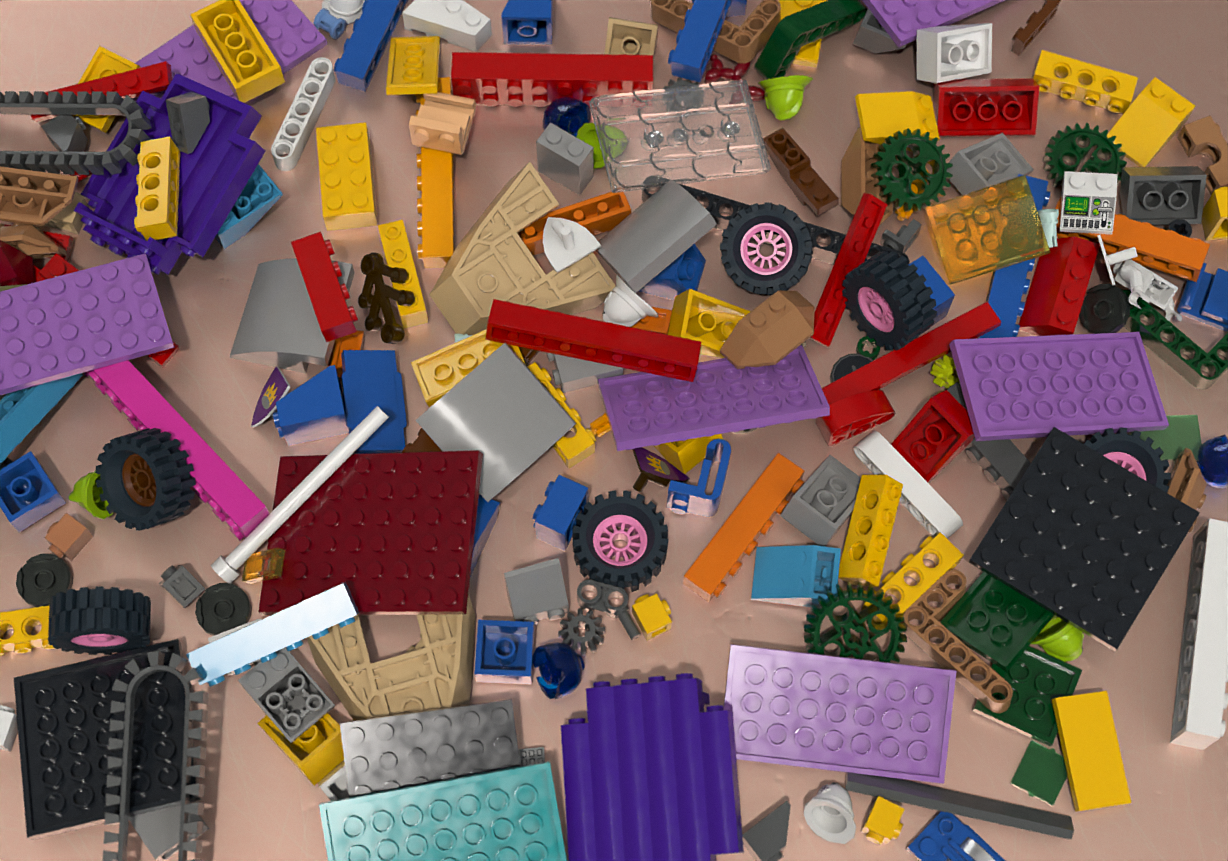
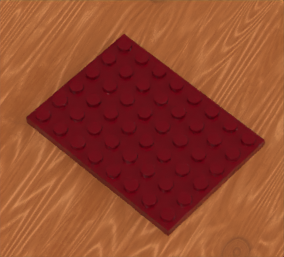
[258,450,483,615]

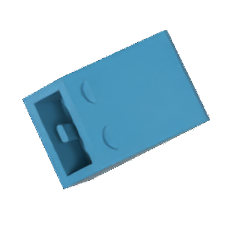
[215,164,283,249]
[751,545,841,607]

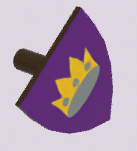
[632,447,690,492]

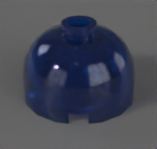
[543,97,591,137]
[1196,435,1228,489]
[533,642,584,699]

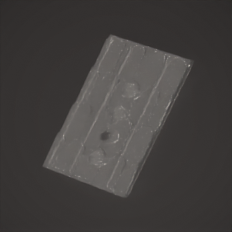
[589,80,771,193]

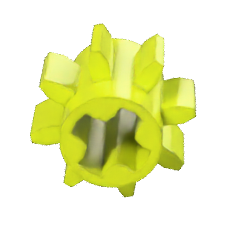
[930,355,960,389]

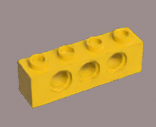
[1032,50,1138,114]
[134,136,180,241]
[378,219,428,329]
[527,362,596,469]
[838,475,903,587]
[861,532,964,624]
[0,606,55,657]

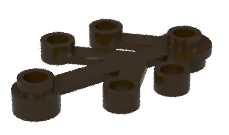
[358,252,414,344]

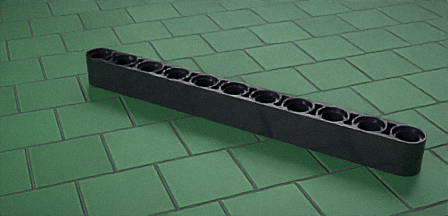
[642,176,910,265]

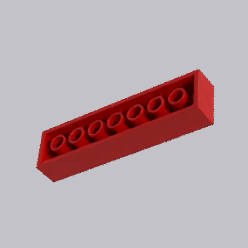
[451,52,653,109]

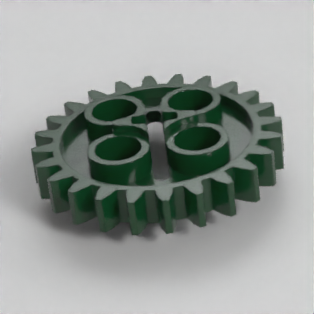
[1043,123,1127,193]
[871,128,953,212]

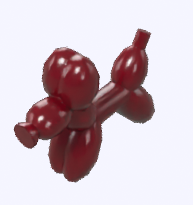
[704,55,765,109]

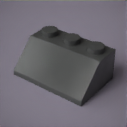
[1120,166,1207,225]

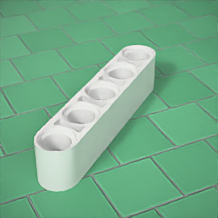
[271,57,336,171]
[853,430,963,539]

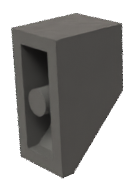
[853,8,906,53]
[166,92,210,154]
[41,115,88,152]
[742,801,791,861]

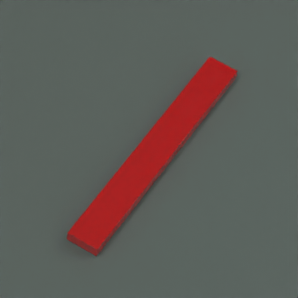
[816,301,1001,420]

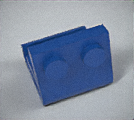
[1177,263,1228,332]
[666,439,731,517]

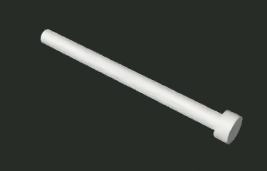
[211,406,389,584]

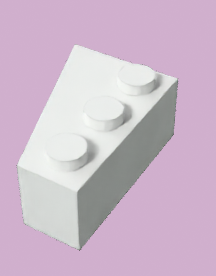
[402,0,492,52]

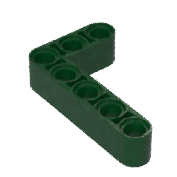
[754,0,868,80]
[1123,290,1228,390]

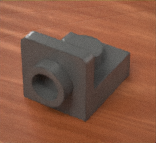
[881,219,922,253]
[159,565,205,608]

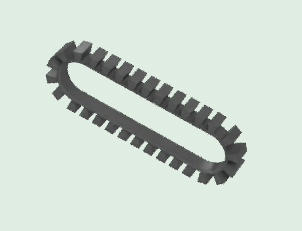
[0,91,152,175]
[103,651,208,861]

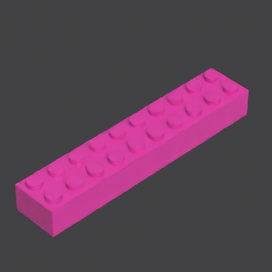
[83,360,270,541]

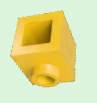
[632,593,672,641]
[861,796,904,845]

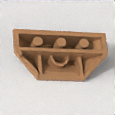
[841,127,893,225]
[0,167,79,226]
[0,222,67,259]
[720,291,814,369]
[1166,448,1207,533]

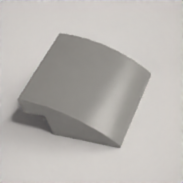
[596,180,717,293]
[230,258,354,373]
[416,342,576,502]

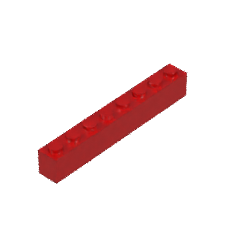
[485,299,701,382]

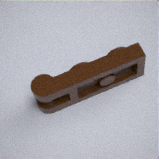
[1011,0,1061,56]

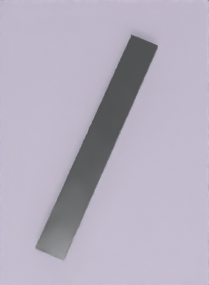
[845,772,1074,840]

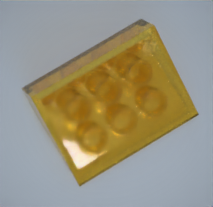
[926,175,1050,285]

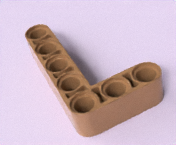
[650,0,781,63]
[903,570,1013,713]

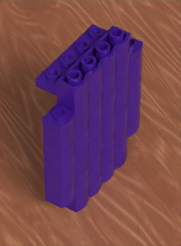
[74,73,266,275]
[561,673,744,861]

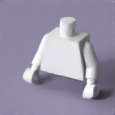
[1113,259,1182,322]

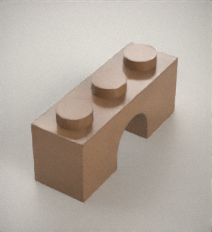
[1177,115,1228,195]

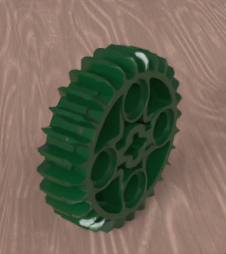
[804,582,907,662]

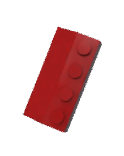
[933,79,1040,136]
[1018,236,1100,336]

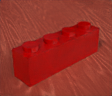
[291,231,358,342]

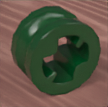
[856,336,880,360]

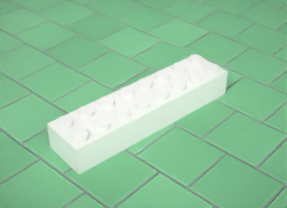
[1170,518,1228,750]

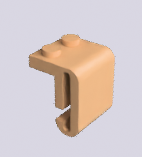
[409,92,476,155]

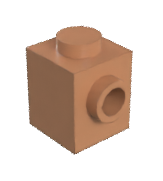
[44,513,93,561]

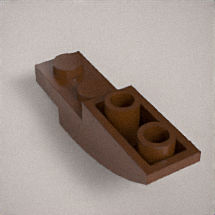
[762,128,839,216]

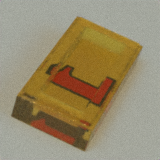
[242,547,285,584]

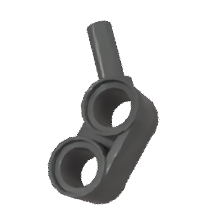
[577,580,641,640]

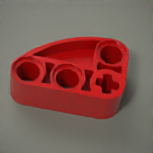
[816,390,896,447]

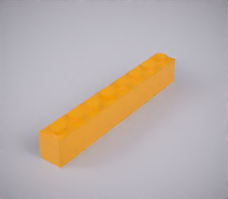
[416,77,455,269]

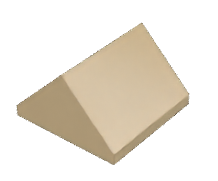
[604,17,658,62]

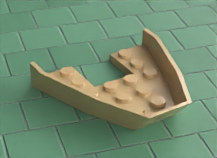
[429,162,616,335]
[307,593,475,721]

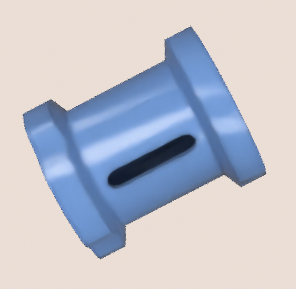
[313,8,346,39]

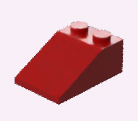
[891,390,975,483]

